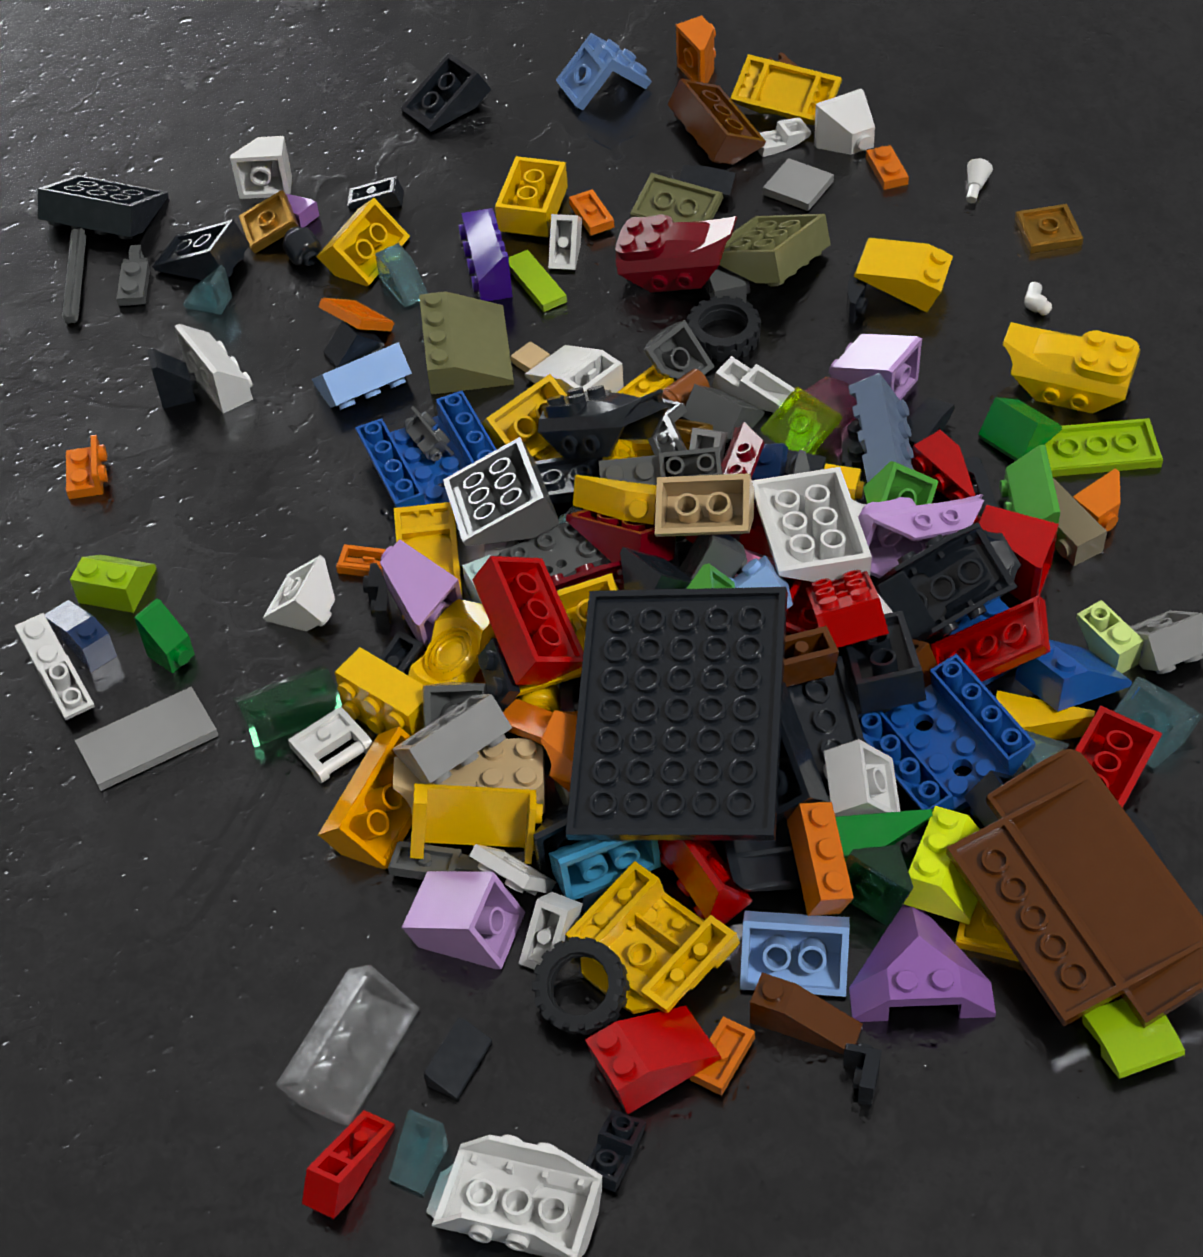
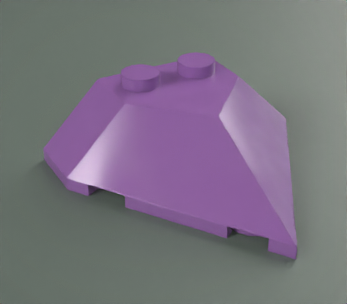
[849,904,996,1022]

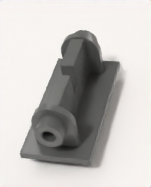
[404,406,454,461]

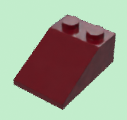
[566,509,676,562]

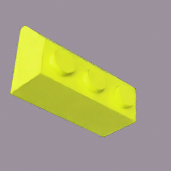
[902,806,980,924]

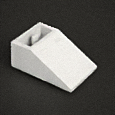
[525,345,624,395]

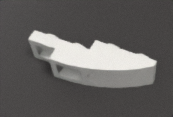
[15,613,95,720]

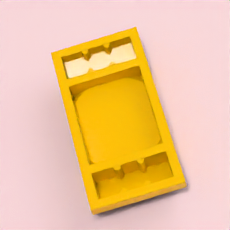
[730,54,842,125]
[394,502,463,620]
[408,599,496,685]

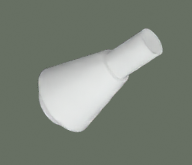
[966,158,993,203]

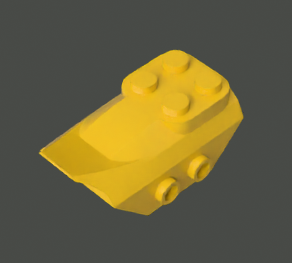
[1003,322,1140,414]

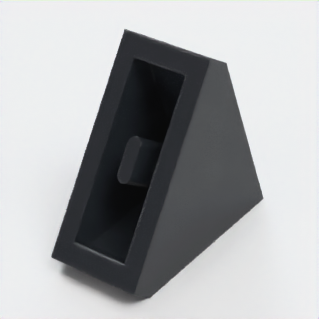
[323,321,385,368]

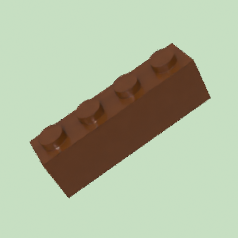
[667,78,766,164]

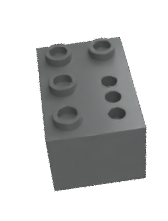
[499,522,610,577]

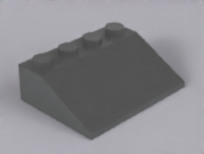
[443,437,560,546]

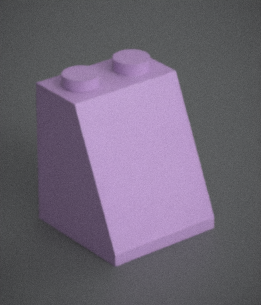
[829,334,922,400]
[380,539,463,648]
[402,871,525,969]

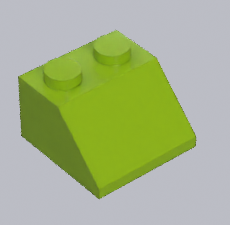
[70,555,156,613]

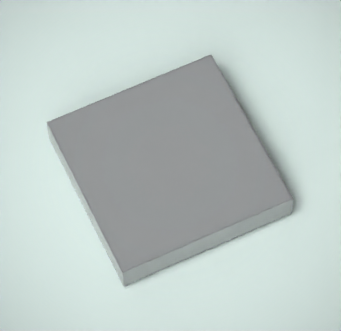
[763,158,834,211]

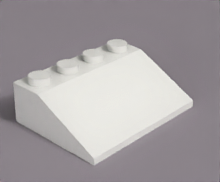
[752,467,872,582]

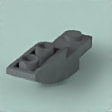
[598,447,722,485]

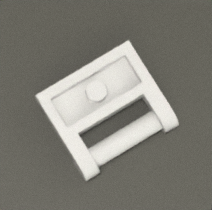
[288,706,373,783]

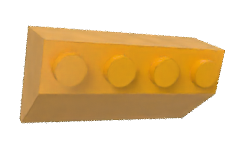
[318,726,412,870]

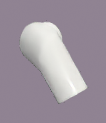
[1024,282,1052,316]

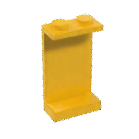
[410,783,543,864]

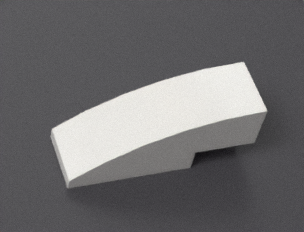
[712,356,803,414]

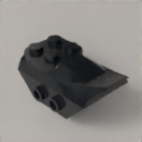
[538,385,669,459]
[873,522,1021,642]

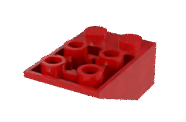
[806,570,889,648]

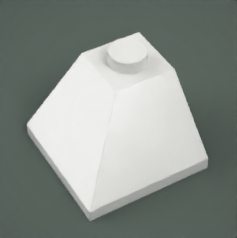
[814,89,875,155]
[263,555,335,631]

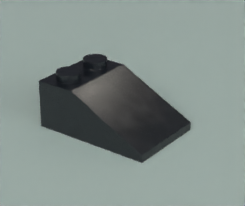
[400,52,492,132]
[152,220,250,281]
[844,610,926,714]

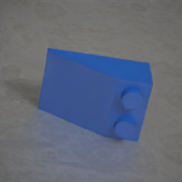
[1015,640,1132,712]

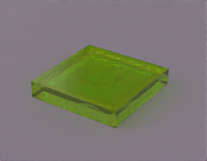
[760,386,843,454]

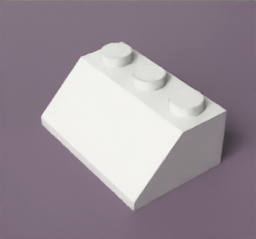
[174,324,253,414]

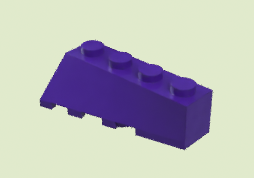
[458,208,513,301]

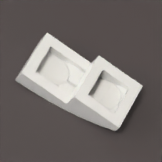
[758,117,811,157]

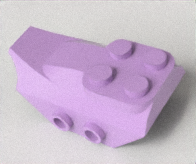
[858,494,984,578]

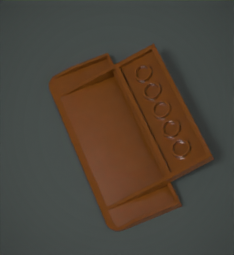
[946,749,1203,1028]

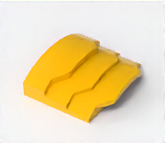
[565,861,740,1014]

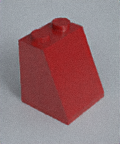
[973,505,1059,602]

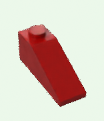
[302,1110,395,1219]

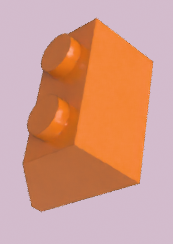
[676,15,716,83]

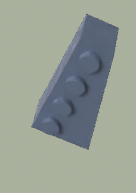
[848,373,914,483]

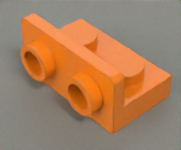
[66,435,108,499]

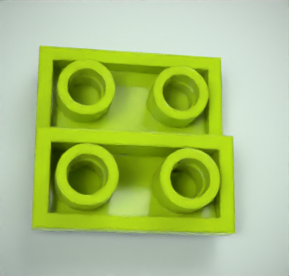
[1082,999,1185,1079]

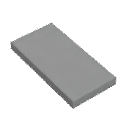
[75,687,218,791]

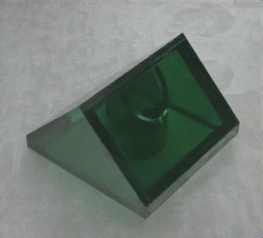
[846,845,914,927]

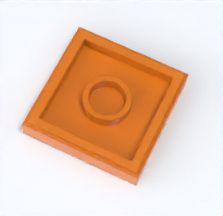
[318,298,394,331]

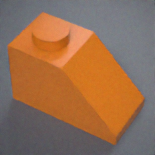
[1073,468,1120,531]

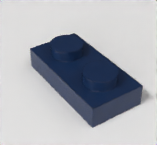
[752,443,788,503]

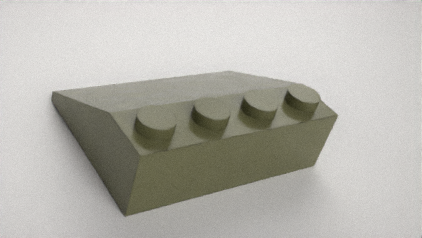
[720,214,831,286]
[419,291,514,395]

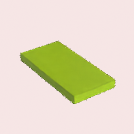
[1045,418,1163,477]

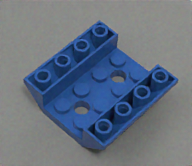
[355,390,497,508]
[858,654,1036,812]

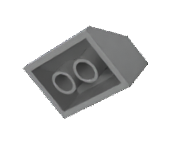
[393,694,512,785]

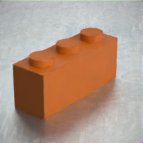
[787,802,854,916]

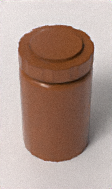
[662,369,710,406]

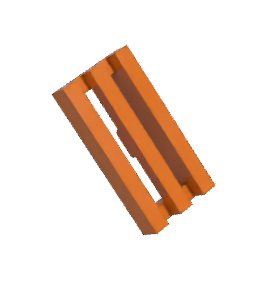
[336,544,386,579]

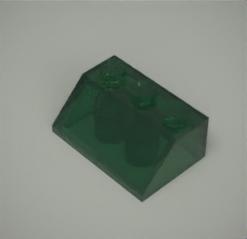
[233,665,342,748]

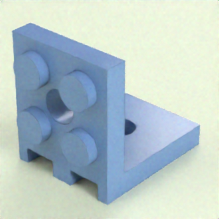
[556,33,652,110]

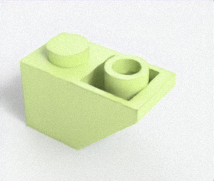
[1076,600,1144,674]

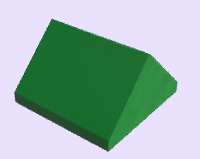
[978,397,1062,461]

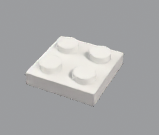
[469,844,556,895]

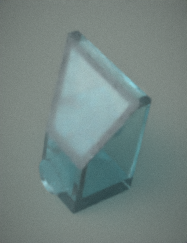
[1114,677,1203,768]

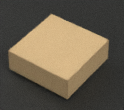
[511,341,550,372]

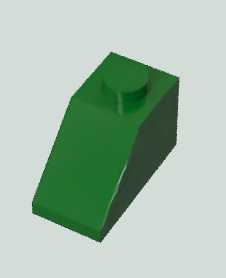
[134,598,195,674]

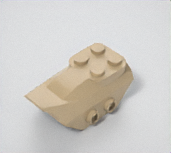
[393,738,545,815]

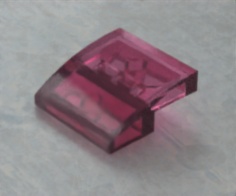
[793,376,857,429]

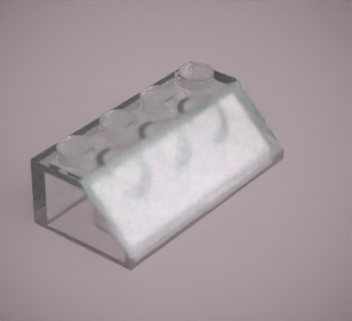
[276,965,419,1126]

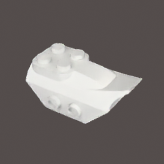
[426,1135,602,1257]

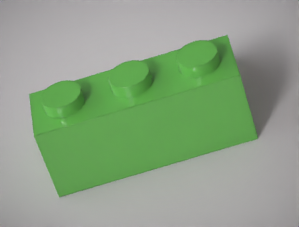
[999,445,1060,523]

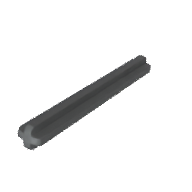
[62,228,86,324]

